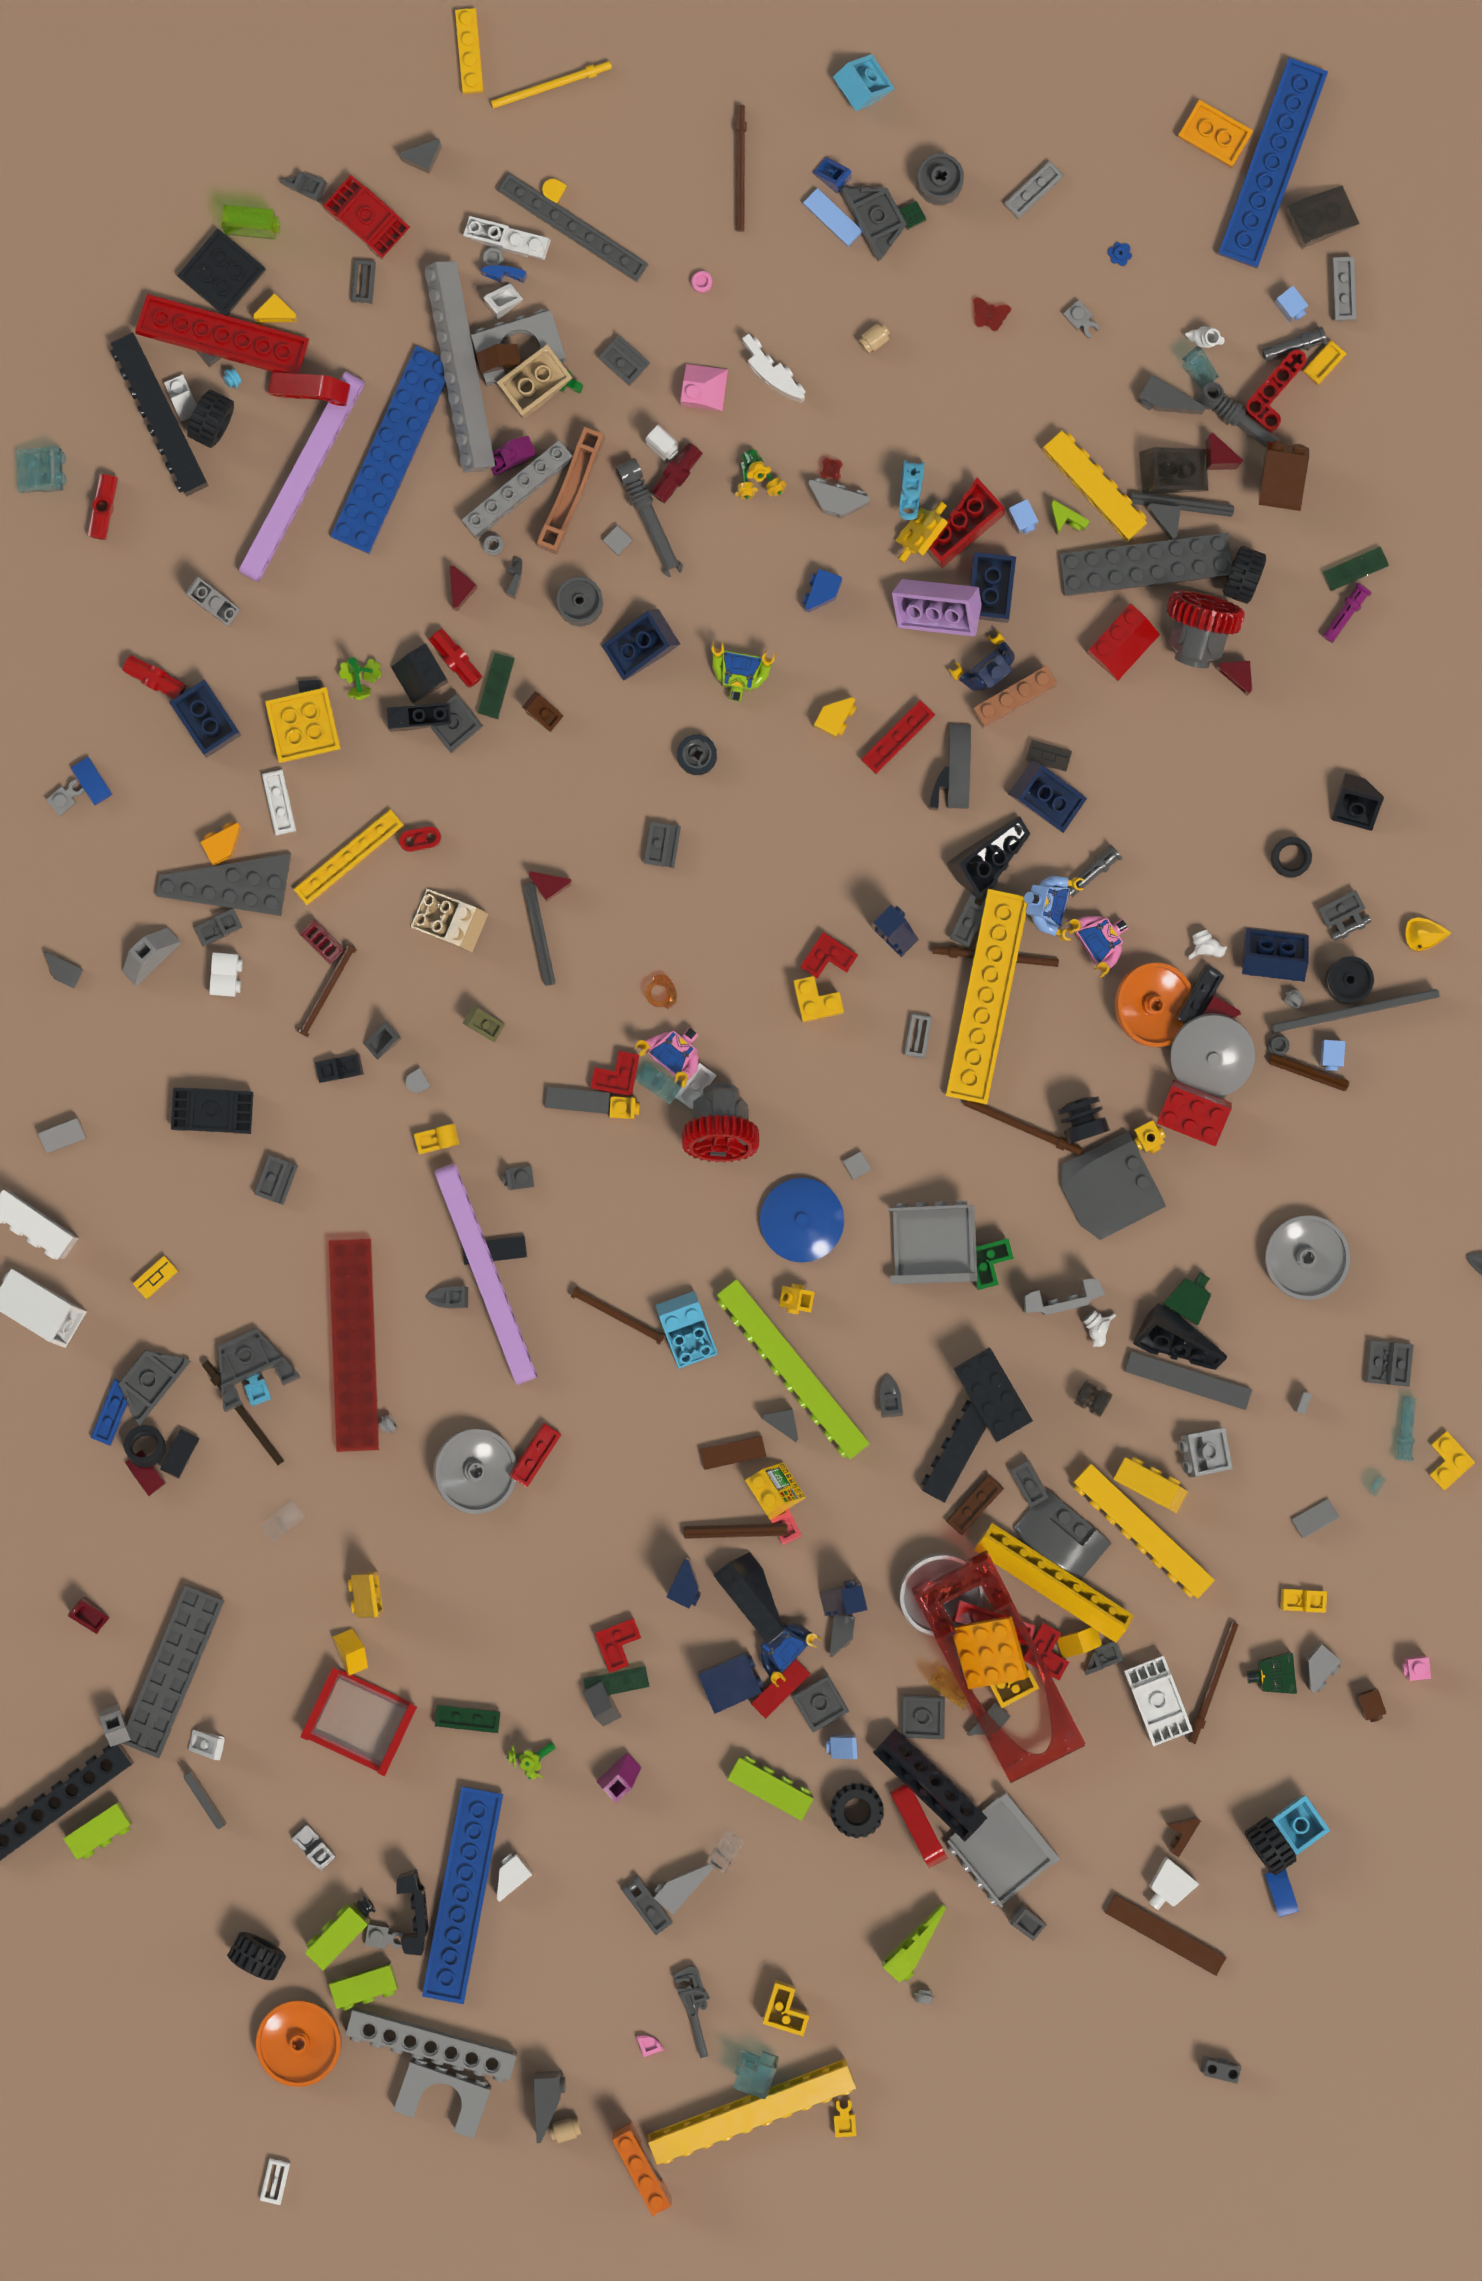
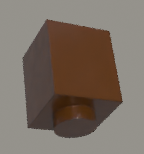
[1356,1688,1387,1722]

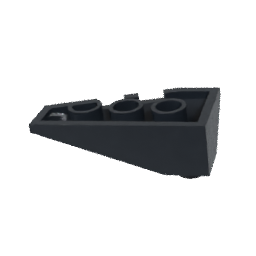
[947,816,1030,899]
[1133,1303,1227,1370]
[713,1552,785,1644]

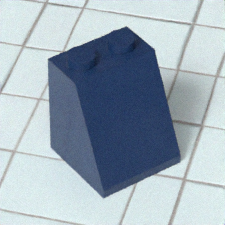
[698,1652,764,1714]

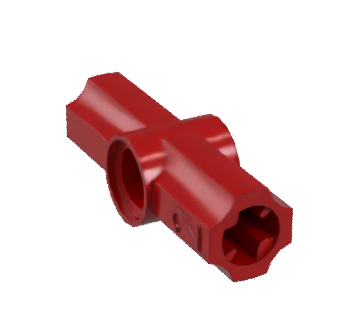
[88,474,118,540]
[428,629,483,688]
[122,655,186,699]

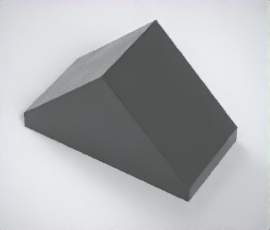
[400,138,442,174]
[1146,503,1181,540]
[364,1021,402,1060]
[761,1409,798,1442]
[583,1681,622,1726]
[1008,1903,1047,1941]

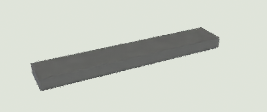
[1124,1352,1252,1410]

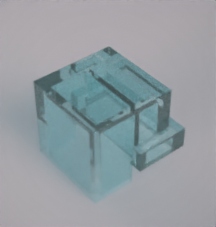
[733,2050,779,2099]

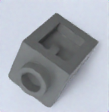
[502,1166,534,1190]

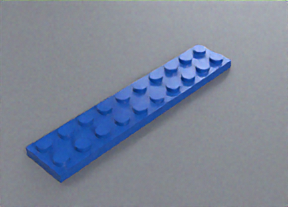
[1218,57,1328,268]
[331,346,446,554]
[422,1786,504,2004]

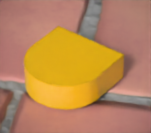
[542,179,567,204]

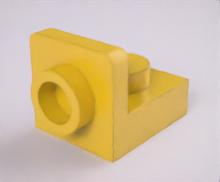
[609,1097,640,1119]

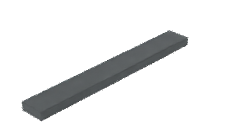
[497,173,648,282]
[1271,989,1440,1034]

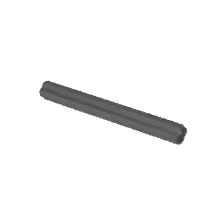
[1130,492,1234,517]
[523,883,555,986]

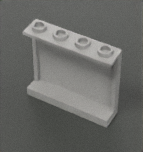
[888,1201,977,1284]
[946,1791,1060,1908]

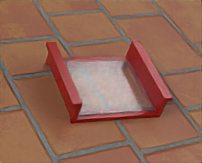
[300,1667,417,1777]

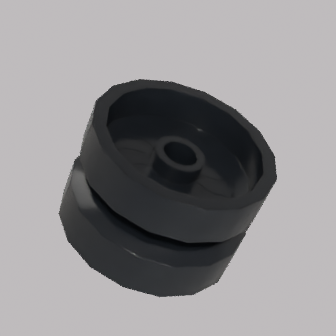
[1324,956,1374,1004]

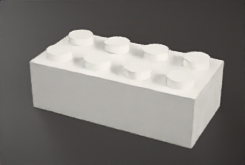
[0,1189,79,1260]

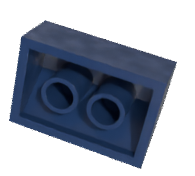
[1242,928,1309,982]
[666,1556,701,1609]

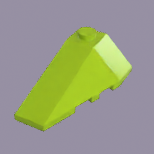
[882,1903,946,1983]

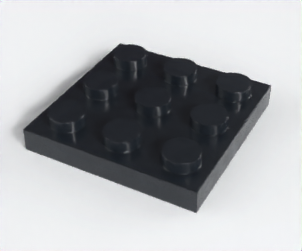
[177,228,266,316]

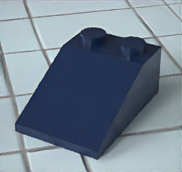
[601,609,680,681]
[1008,760,1087,833]

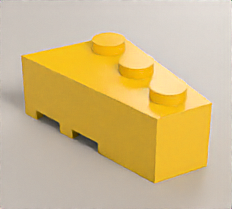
[1113,1457,1188,1514]

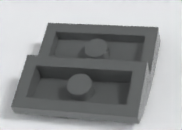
[1364,1340,1414,1387]

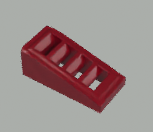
[299,920,344,965]

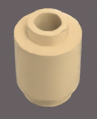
[858,323,890,354]
[549,2117,582,2143]

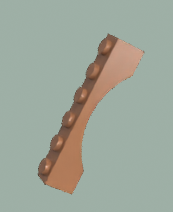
[537,427,605,555]

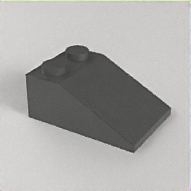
[534,2071,566,2143]

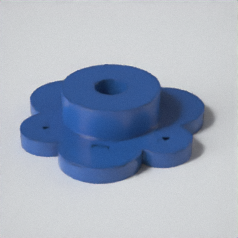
[1108,242,1132,266]

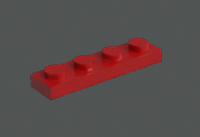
[861,700,935,775]
[952,1601,1036,1646]

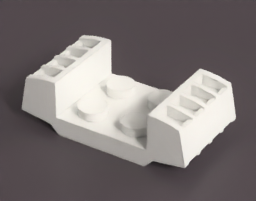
[1124,1656,1193,1747]

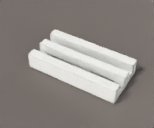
[260,2158,291,2205]

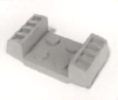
[1023,1279,1105,1315]

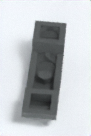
[948,724,971,809]

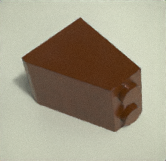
[1258,441,1309,511]

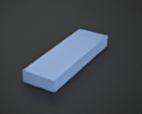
[803,188,862,247]

